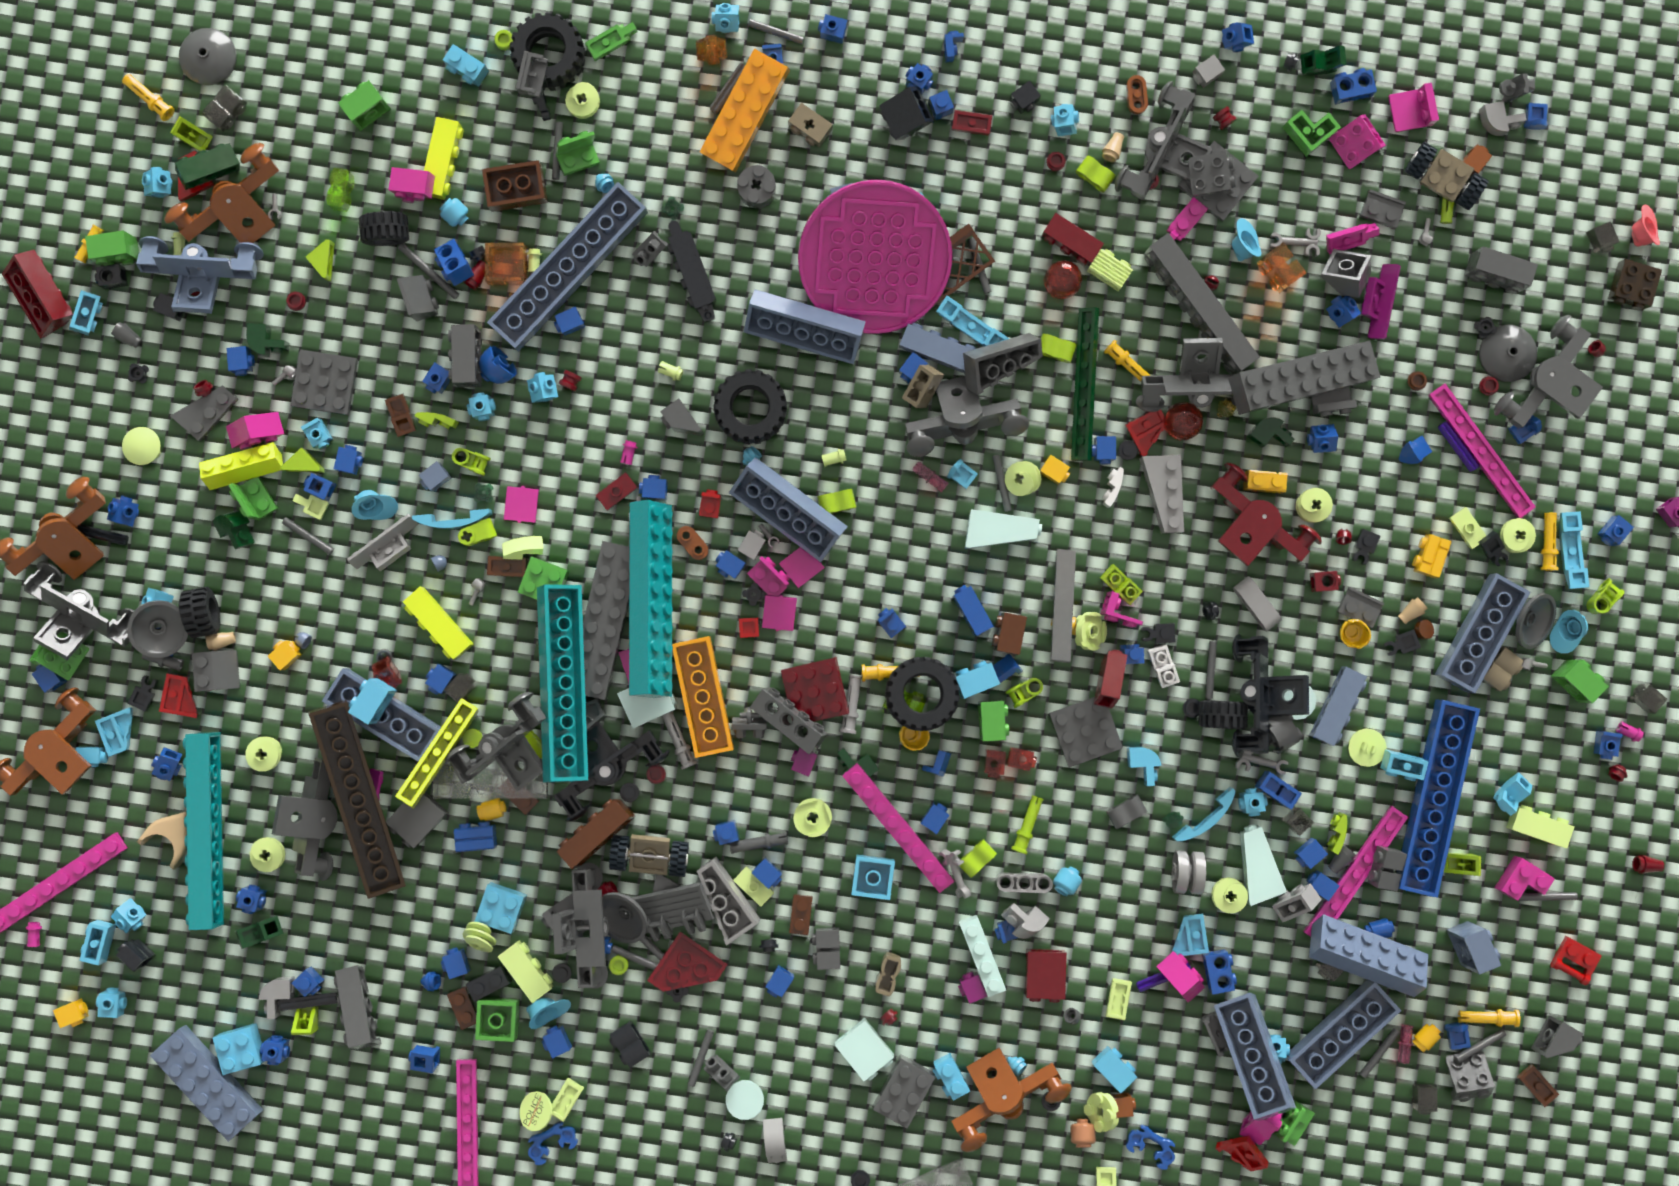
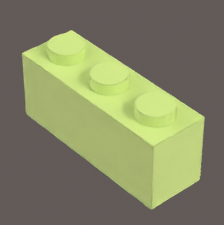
[1506,805,1574,849]
[498,940,553,1003]

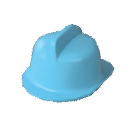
[1232,218,1262,261]
[352,490,398,520]
[1550,610,1588,654]
[526,997,571,1029]

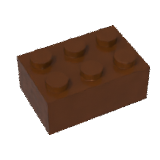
[482,160,548,212]

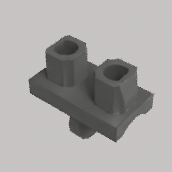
[1499,74,1535,103]
[632,231,668,267]
[732,707,767,738]
[703,1055,741,1092]

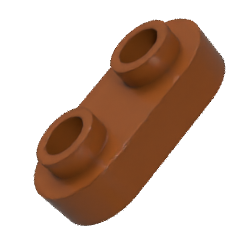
[1126,75,1148,115]
[677,526,709,560]

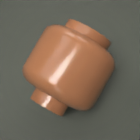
[1070,1119,1096,1148]

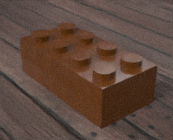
[556,799,636,869]

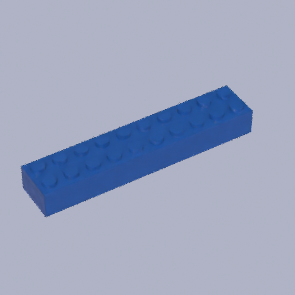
[1397,699,1480,898]

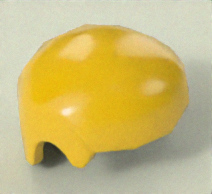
[1339,619,1371,649]
[899,726,930,751]

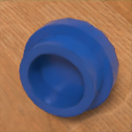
[420,972,441,991]

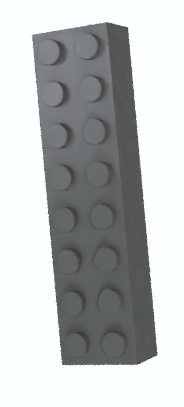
[1144,233,1260,374]
[1228,341,1380,415]
[583,541,630,700]

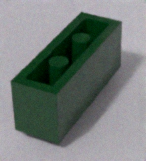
[175,143,240,190]

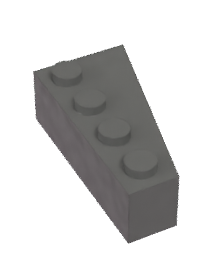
[963,333,1043,395]
[334,965,382,1050]

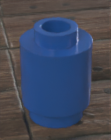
[1364,918,1395,938]

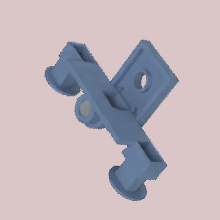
[136,236,264,314]

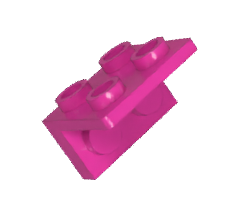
[1388,82,1439,132]
[1329,114,1386,169]
[747,556,790,596]
[1100,591,1143,628]

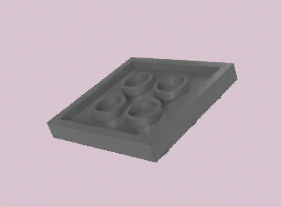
[1178,141,1259,222]
[291,349,358,415]
[1049,697,1123,767]

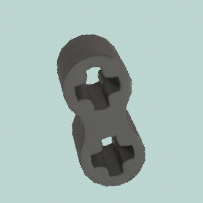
[1106,794,1147,829]

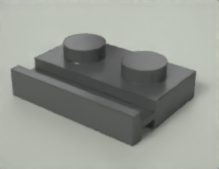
[1359,189,1406,229]
[1336,587,1384,628]

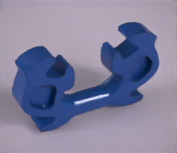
[528,1121,578,1165]
[1125,1124,1175,1170]

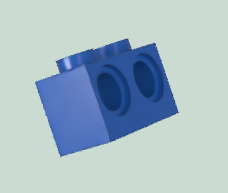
[1330,68,1377,105]
[434,239,474,286]
[1255,771,1302,810]
[1202,949,1237,995]

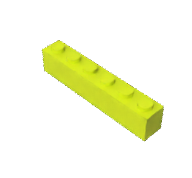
[395,698,479,809]

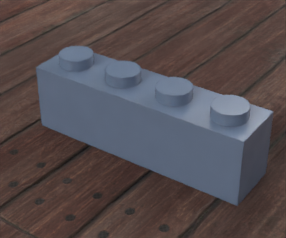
[899,323,976,374]
[1309,666,1367,746]

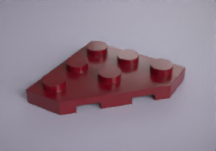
[647,932,728,992]

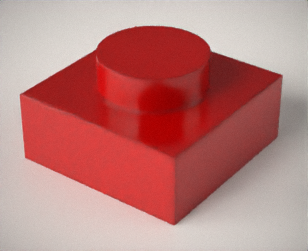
[739,618,759,638]

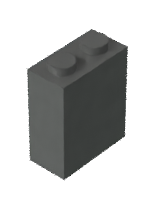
[386,791,449,848]

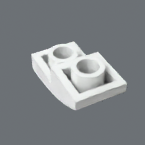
[1102,467,1124,508]
[1147,644,1180,688]

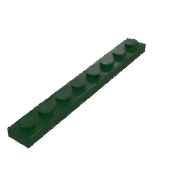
[1071,307,1099,461]

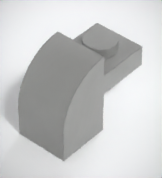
[1479,101,1527,136]
[1001,903,1050,939]
[259,976,295,1019]
[763,1118,787,1163]

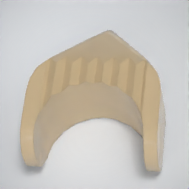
[137,812,187,870]

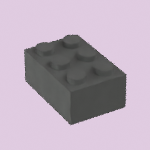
[1464,247,1538,294]
[448,324,482,388]
[873,1054,935,1129]

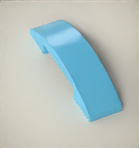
[936,296,1009,346]
[412,509,492,529]
[1559,511,1590,589]
[1172,787,1236,842]

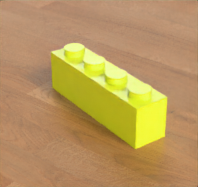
[424,117,464,200]
[199,442,283,490]
[403,587,474,660]

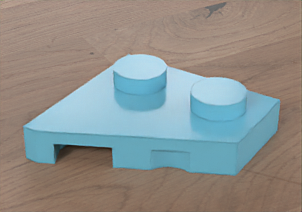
[95,707,133,757]
[1172,913,1209,956]

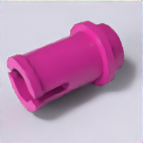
[620,440,638,465]
[1616,721,1644,742]
[26,922,42,947]

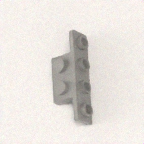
[347,514,418,572]

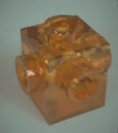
[696,35,727,65]

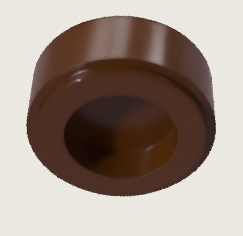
[1415,620,1434,640]

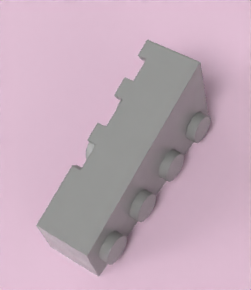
[1139,455,1184,534]
[697,857,760,946]

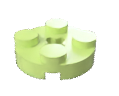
[1075,612,1107,651]
[793,798,832,837]
[1084,1092,1119,1132]

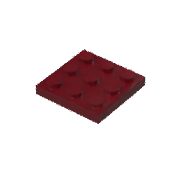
[781,657,849,722]

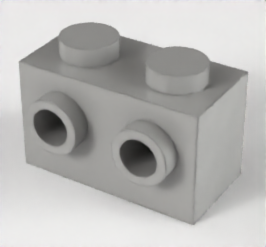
[1272,883,1322,922]

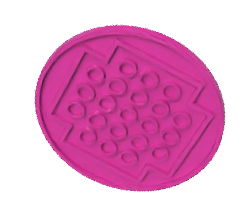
[798,180,952,334]

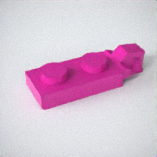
[1167,197,1208,241]
[1326,223,1380,254]

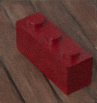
[1042,213,1104,266]

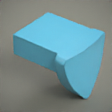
[947,459,978,489]

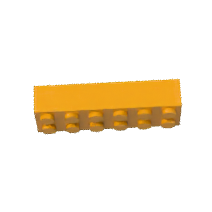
[700,48,790,173]
[672,636,734,758]

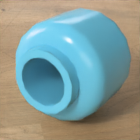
[440,198,468,227]
[1053,866,1082,896]

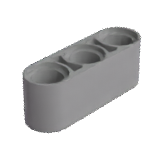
[1233,576,1282,632]
[995,872,1053,893]

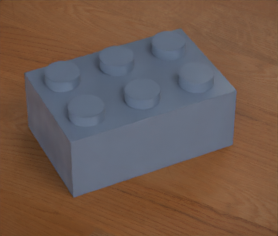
[1447,921,1501,975]

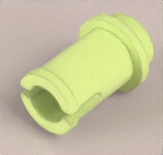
[171,232,186,255]
[527,249,542,273]
[658,361,683,381]
[822,449,847,467]

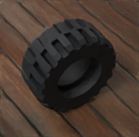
[510,12,586,91]
[713,369,787,445]
[885,657,960,731]

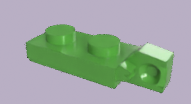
[585,22,638,61]

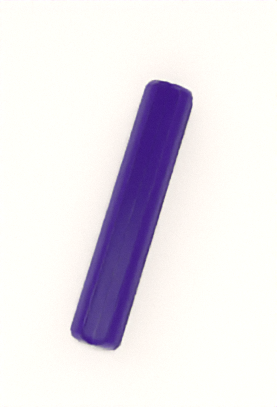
[1438,421,1479,472]
[1136,963,1191,992]

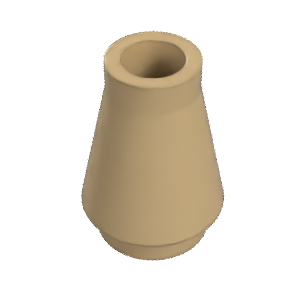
[1102,132,1124,162]
[1398,597,1428,625]
[205,632,236,651]

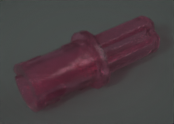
[912,462,948,493]
[1398,1024,1414,1064]

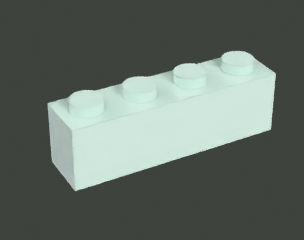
[959,915,1006,997]

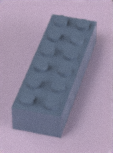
[744,289,866,364]
[729,457,848,562]
[1435,573,1530,693]
[322,668,441,762]
[1309,914,1428,997]
[1286,980,1401,1090]
[1214,993,1296,1121]
[150,1025,263,1142]

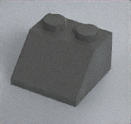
[1321,249,1371,298]
[397,275,439,321]
[660,398,704,436]
[192,650,240,692]
[1531,1015,1583,1058]

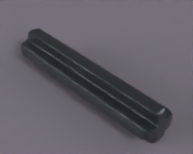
[76,524,129,545]
[279,992,338,1011]

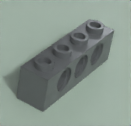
[750,687,828,754]

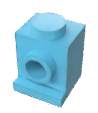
[301,418,333,449]
[76,747,108,767]

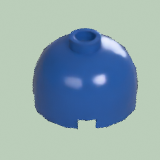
[479,346,517,384]

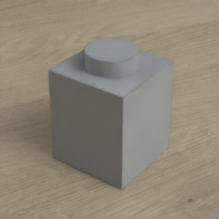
[1192,55,1225,88]
[738,530,766,561]

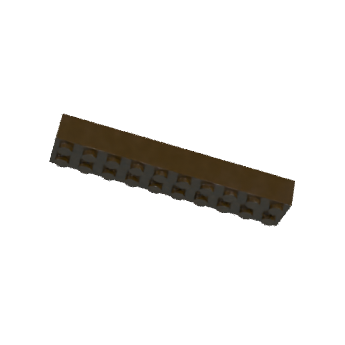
[308,700,406,899]

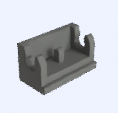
[516,51,548,98]
[1201,1011,1229,1057]

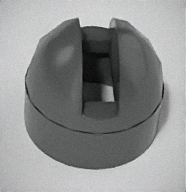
[376,649,392,665]
[1064,1008,1081,1025]

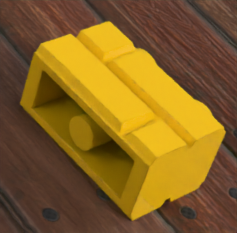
[1243,470,1287,494]
[1412,534,1452,578]

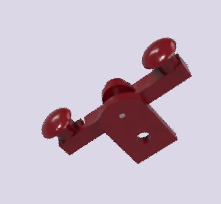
[1210,462,1322,566]

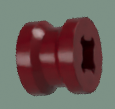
[1213,106,1237,130]
[558,370,582,392]

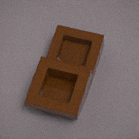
[385,393,416,437]

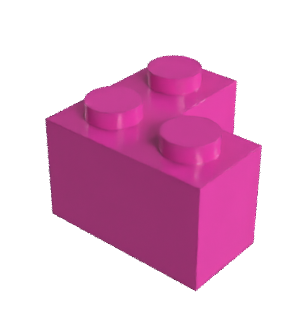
[388,167,435,203]
[226,412,284,450]
[1494,855,1555,901]
[1156,951,1205,1003]
[1240,1112,1283,1145]

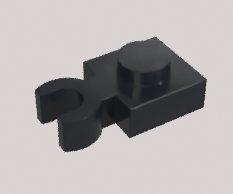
[532,88,551,121]
[1352,529,1381,565]
[1478,531,1508,567]
[1141,623,1176,643]
[1384,629,1421,656]
[127,675,158,712]

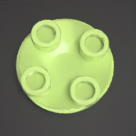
[122,427,161,465]

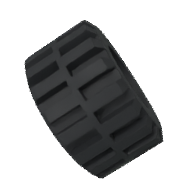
[359,211,409,246]
[179,587,220,638]
[1198,700,1248,729]

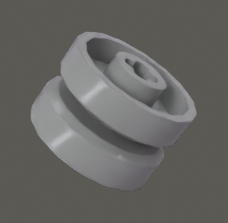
[1171,850,1206,895]

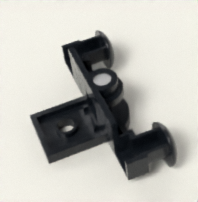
[1232,634,1309,758]
[553,722,670,822]

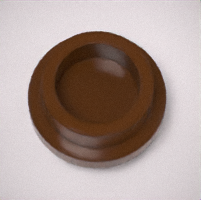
[1407,371,1427,391]

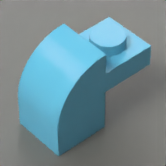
[1127,747,1161,786]
[1493,772,1532,816]

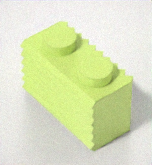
[1087,249,1133,292]

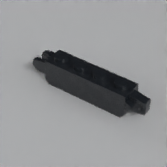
[667,220,716,323]

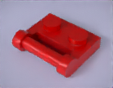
[1550,936,1602,986]

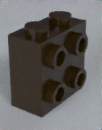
[1608,259,1662,311]

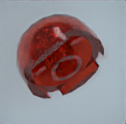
[1044,260,1082,300]
[1163,402,1204,441]

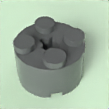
[737,165,776,208]
[1269,715,1303,754]

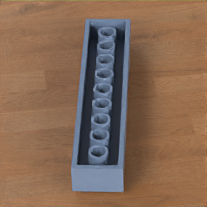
[487,182,648,352]

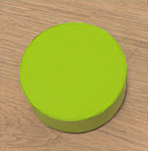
[494,30,513,51]
[462,729,483,748]
[609,955,629,975]

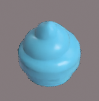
[595,174,614,193]
[743,446,762,465]
[1007,1057,1027,1077]

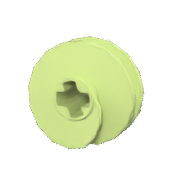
[565,82,600,119]
[1005,461,1042,496]
[1296,488,1333,523]
[1500,518,1536,553]
[246,736,282,772]
[250,837,286,872]
[1211,877,1248,913]
[462,922,497,953]

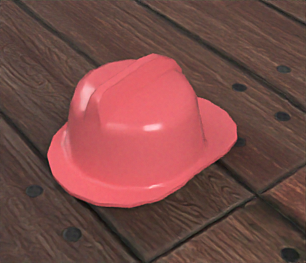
[1632,205,1660,247]

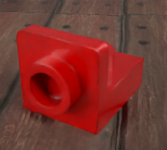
[699,489,722,519]

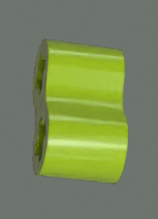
[1075,155,1116,193]
[1041,334,1077,363]
[817,489,857,514]
[959,839,997,878]

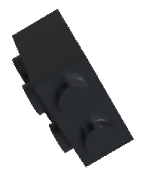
[879,87,934,140]

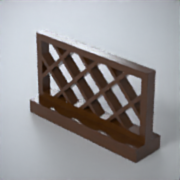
[933,224,995,307]

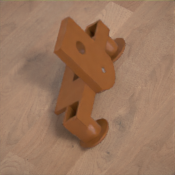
[164,143,279,243]
[0,476,106,580]
[0,687,96,796]
[952,1048,1072,1152]

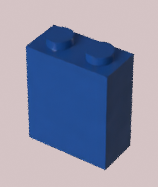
[952,585,994,636]

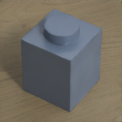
[419,461,452,492]

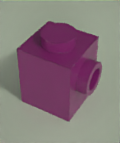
[1656,497,1679,528]
[790,748,818,777]
[958,971,987,1004]

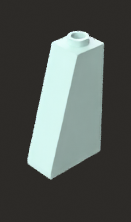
[964,509,1042,549]
[1240,824,1287,906]

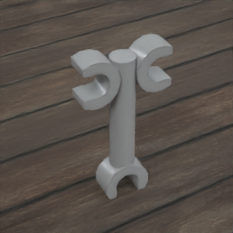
[1270,228,1321,257]
[1235,751,1288,775]
[938,849,971,899]

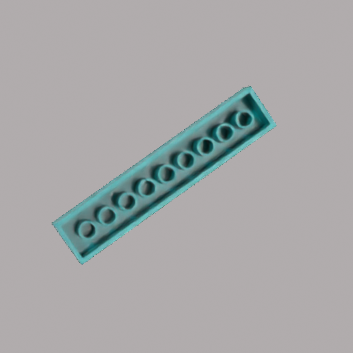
[629,500,673,698]
[537,585,588,783]
[183,732,224,930]

